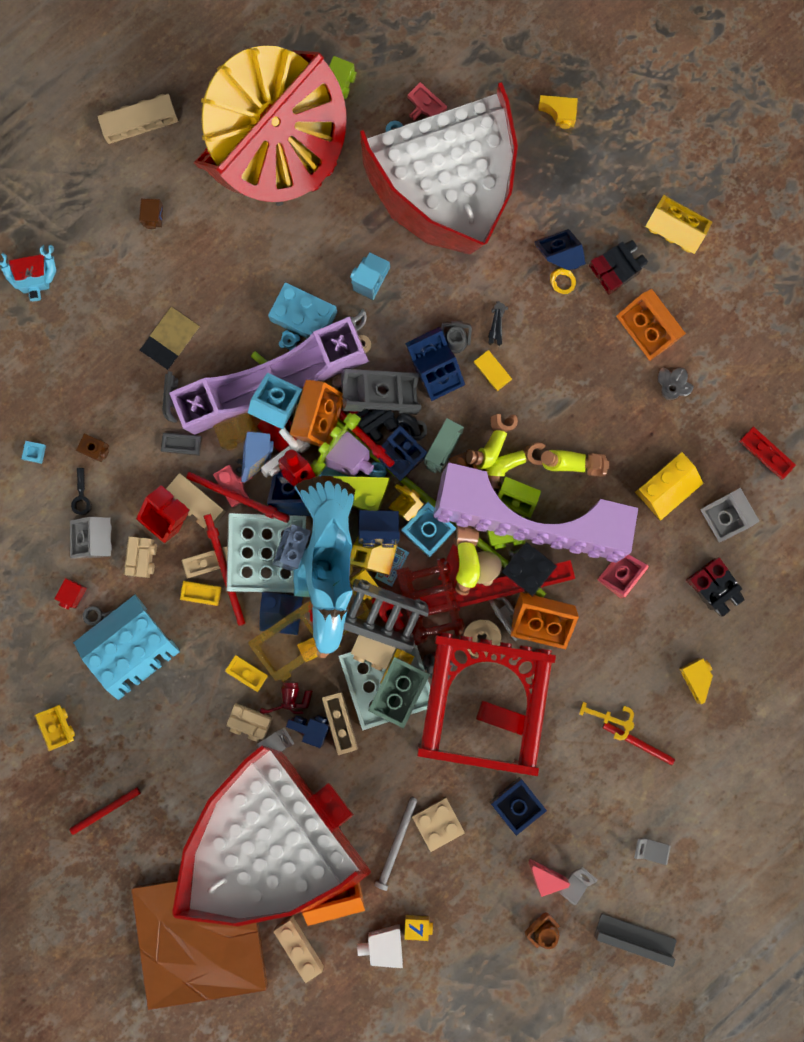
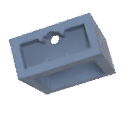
[272,524,311,571]

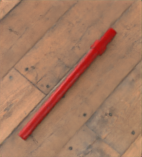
[339,410,395,467]
[186,472,290,523]
[204,513,245,626]

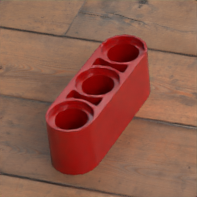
[476,701,525,735]

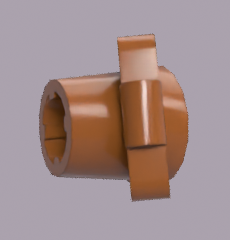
[524,912,560,949]

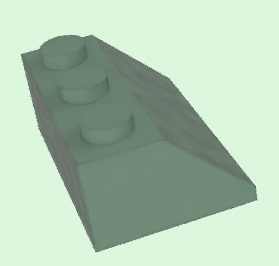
[368,657,430,729]

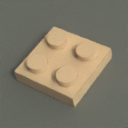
[412,797,465,852]

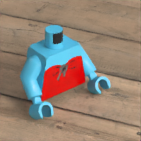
[0,245,56,301]

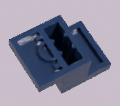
[405,327,465,401]
[358,510,400,548]

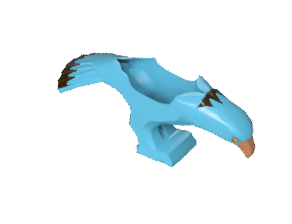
[293,475,355,658]

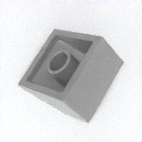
[700,488,759,543]
[70,517,112,559]

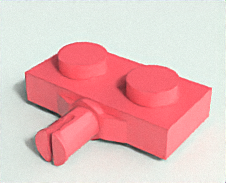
[408,82,447,121]
[213,465,253,507]

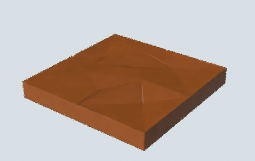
[131,879,268,1010]

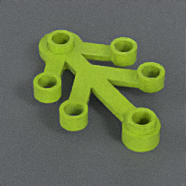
[310,413,361,477]

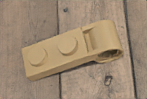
[181,546,228,579]

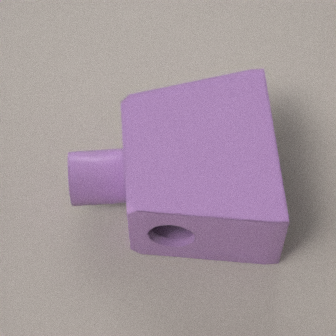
[325,431,374,477]

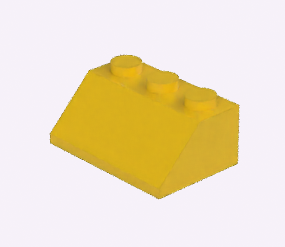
[645,195,712,254]
[635,452,703,521]

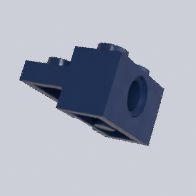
[376,426,428,482]
[286,715,330,748]

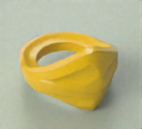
[550,268,576,294]

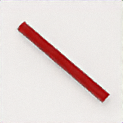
[602,723,675,766]
[69,787,141,835]

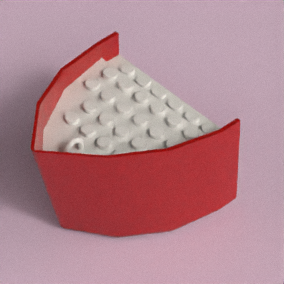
[360,82,518,254]
[172,745,371,927]

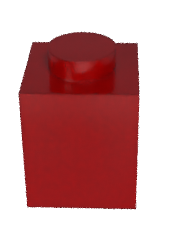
[54,578,87,610]

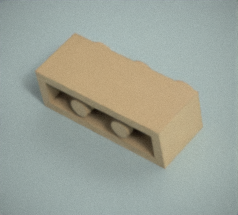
[166,473,226,529]
[322,692,358,755]
[273,915,324,983]

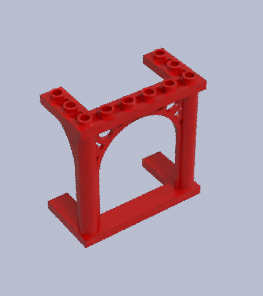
[417,632,556,776]

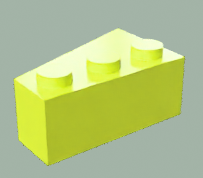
[333,476,390,511]

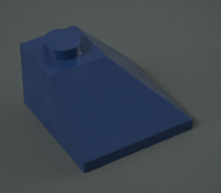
[534,229,586,270]
[267,472,310,516]
[260,592,303,635]

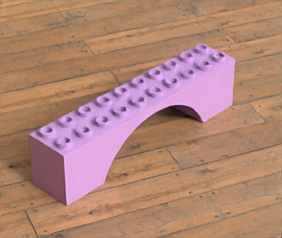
[170,317,369,435]
[433,462,638,562]

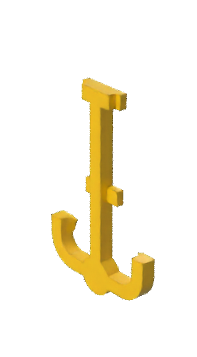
[579,702,634,740]

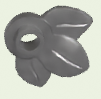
[658,367,694,400]

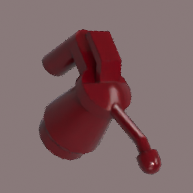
[260,681,313,714]

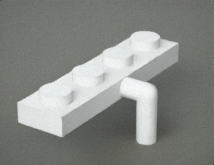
[261,427,310,478]

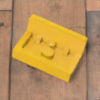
[389,484,424,521]
[34,704,75,751]

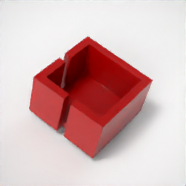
[136,485,190,544]

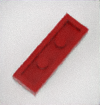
[739,426,796,480]

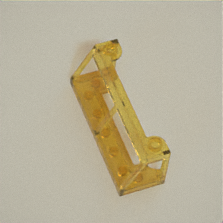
[248,580,370,682]

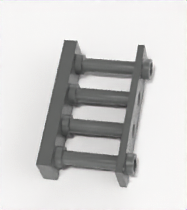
[344,579,429,653]

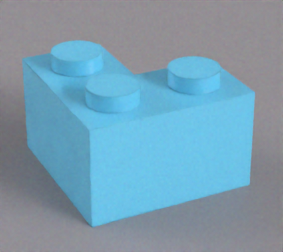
[350,252,390,300]

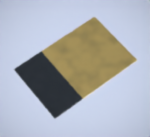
[140,307,200,370]

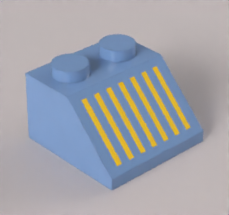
[241,432,273,482]

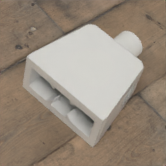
[357,925,403,968]

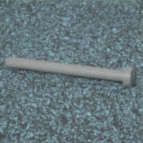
[374,797,417,891]

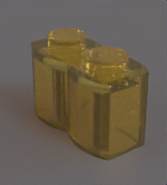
[213,413,257,451]

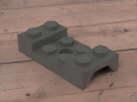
[341,369,421,414]

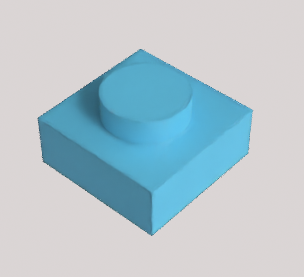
[21,441,46,464]

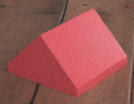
[597,555,649,598]
[528,859,570,897]

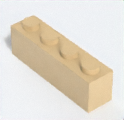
[98,94,179,144]

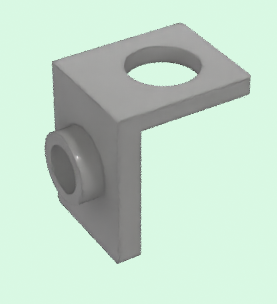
[257,727,294,752]
[634,838,671,865]
[560,867,597,905]

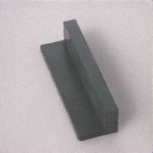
[594,913,677,967]

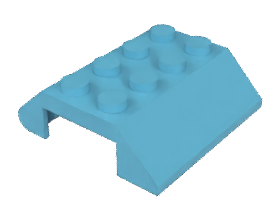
[73,594,180,700]

